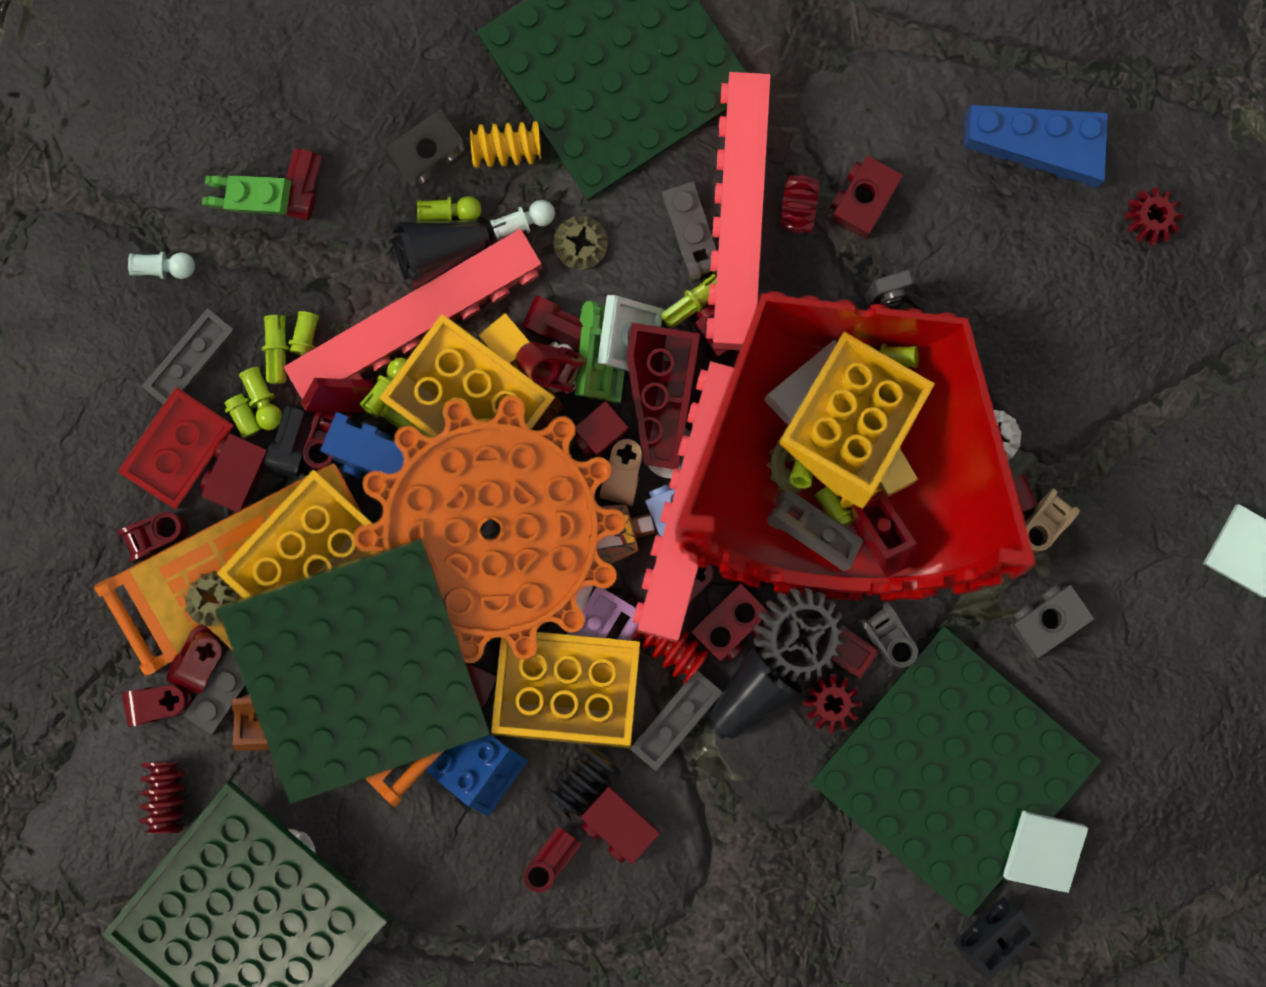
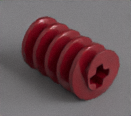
[139,761,185,834]

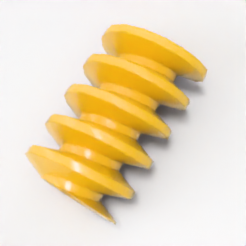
[470,121,541,168]

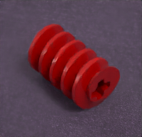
[632,630,709,685]

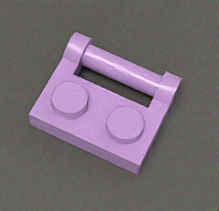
[567,587,639,641]

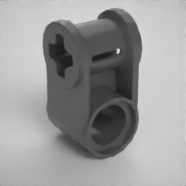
[858,602,918,668]

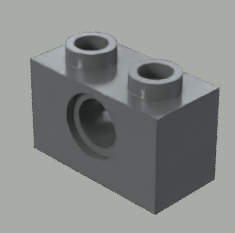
[1009,584,1094,658]

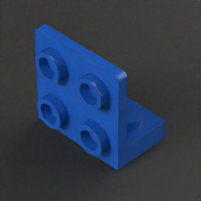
[426,734,529,817]

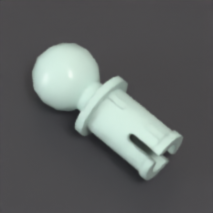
[490,200,555,241]
[128,252,195,279]

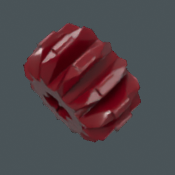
[780,175,820,234]
[1124,187,1184,246]
[802,674,862,733]

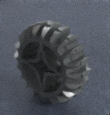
[753,588,847,681]

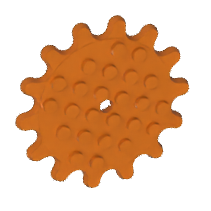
[354,396,626,663]

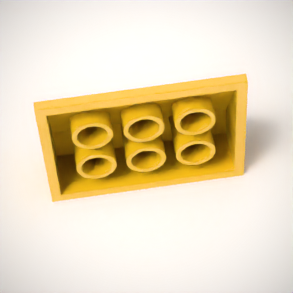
[379,314,555,437]
[779,332,934,509]
[217,470,376,598]
[491,632,640,748]

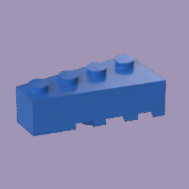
[964,105,1108,188]
[320,412,404,479]

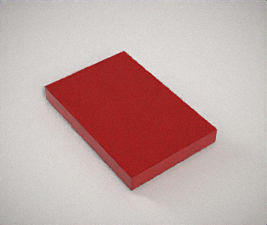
[118,386,234,510]

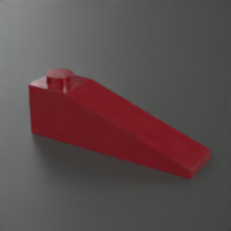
[627,323,700,469]

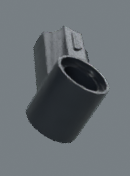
[264,406,314,479]

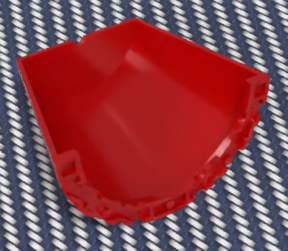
[675,292,1034,601]

